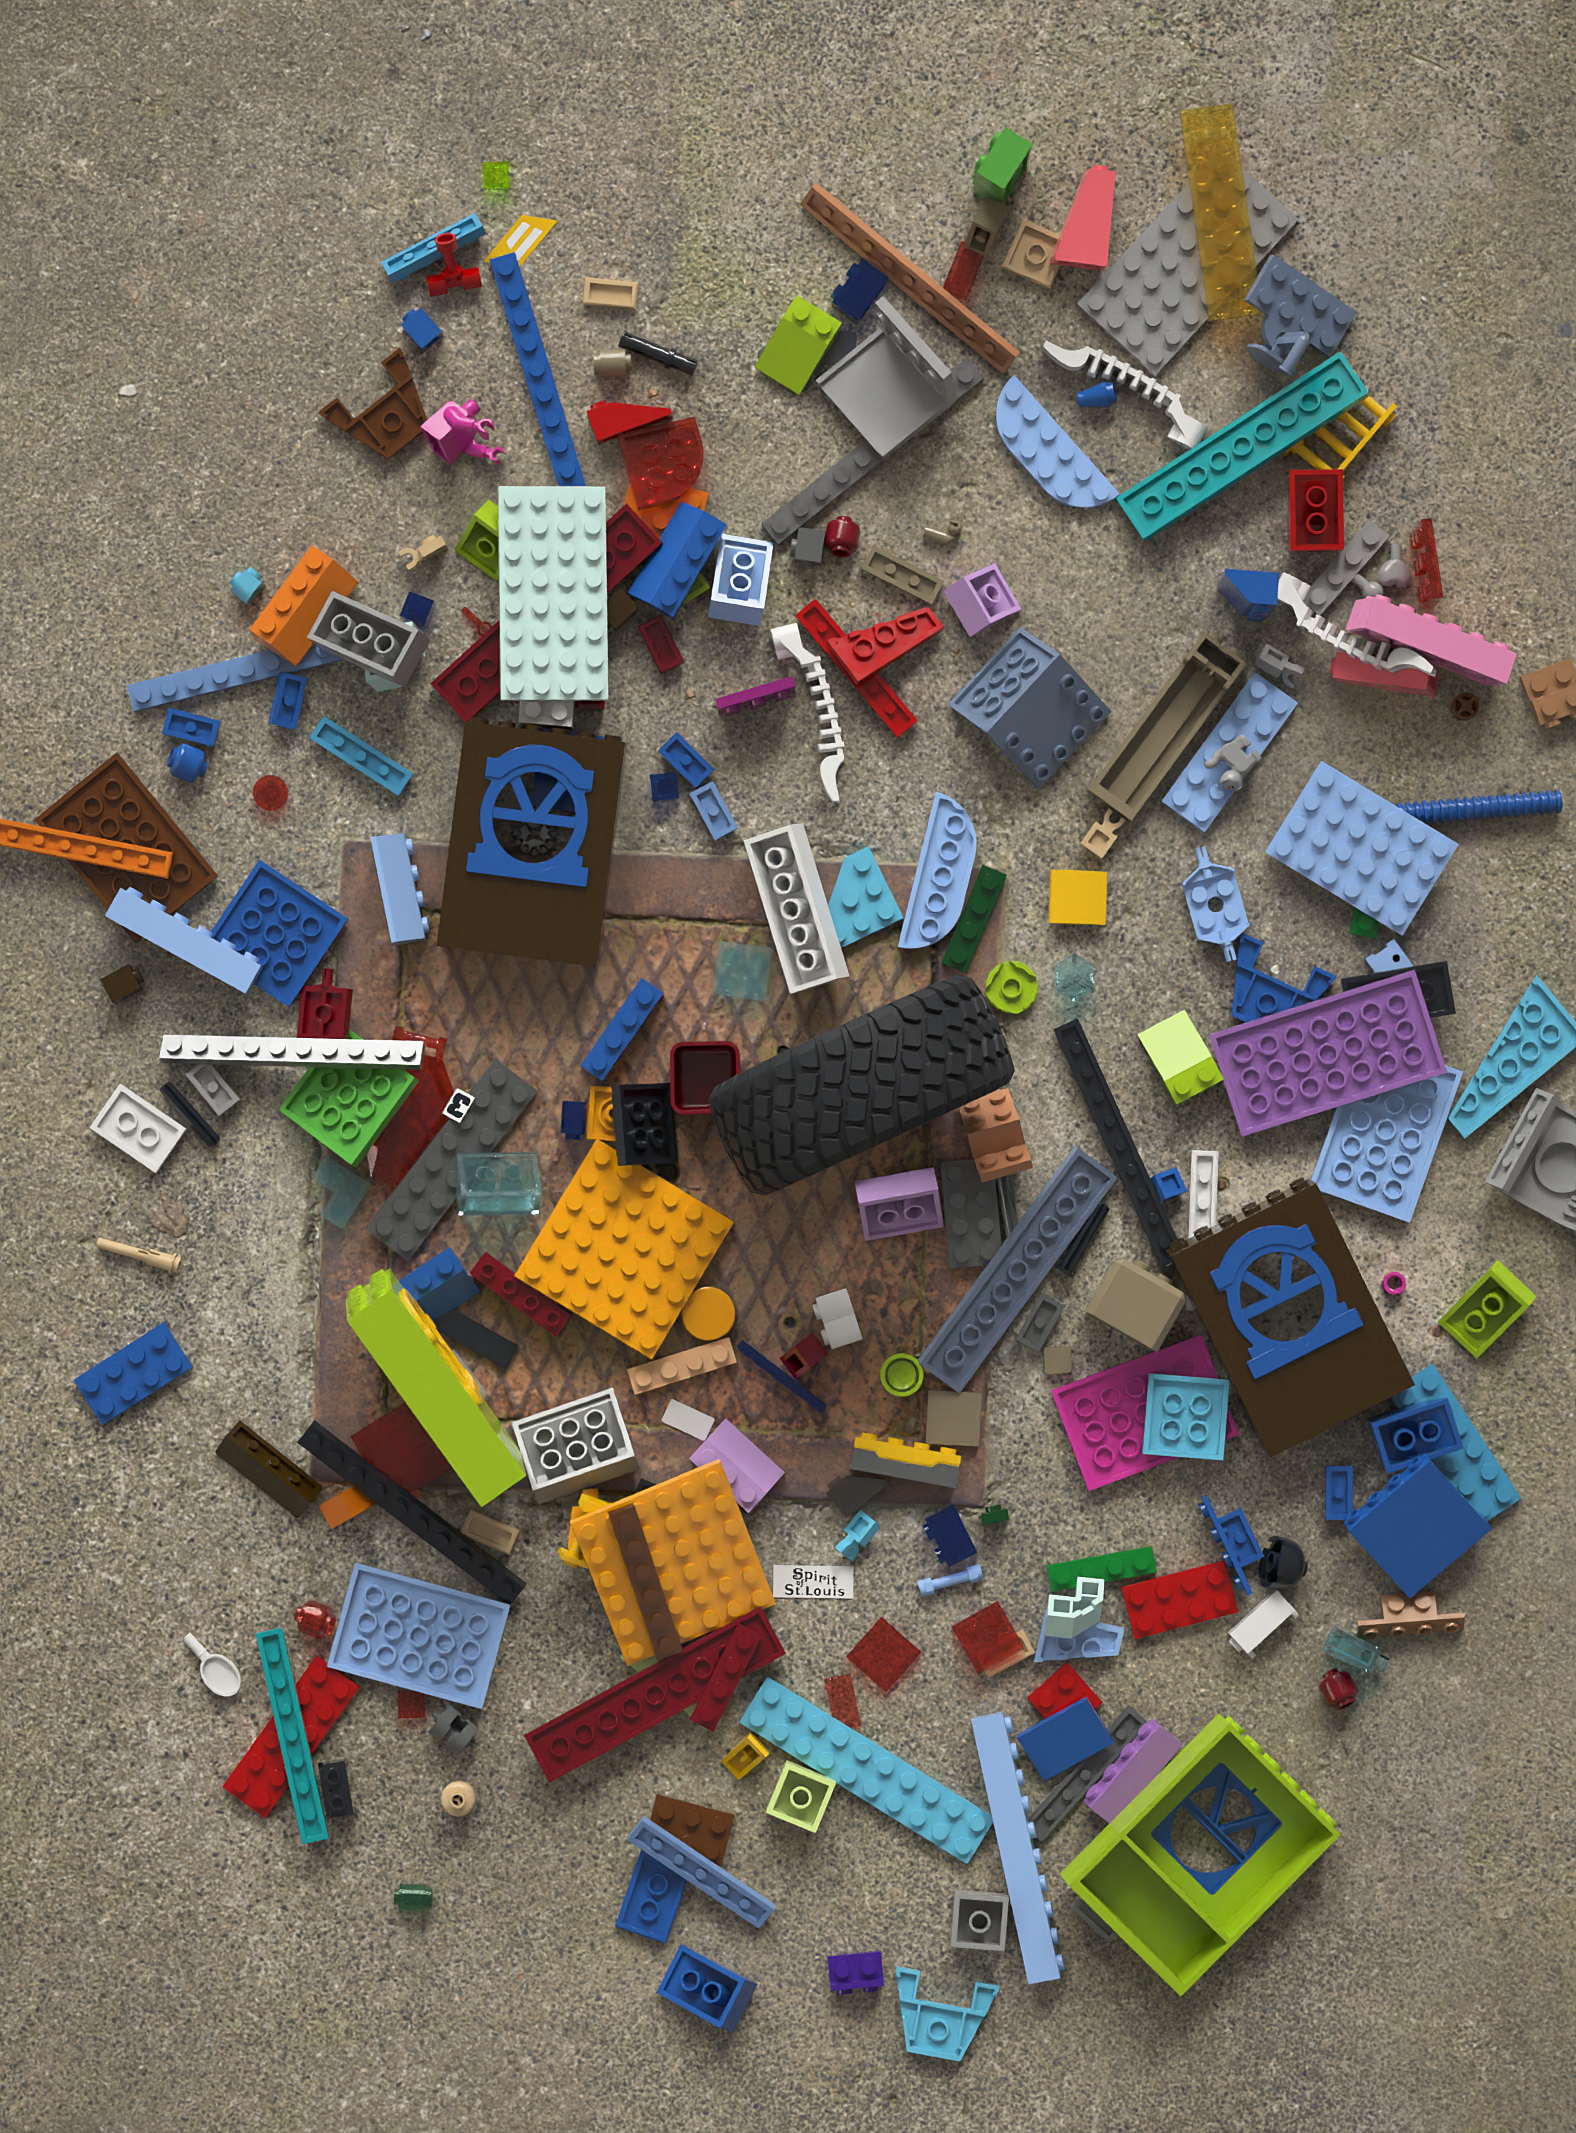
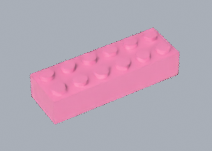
[1346,595,1517,686]

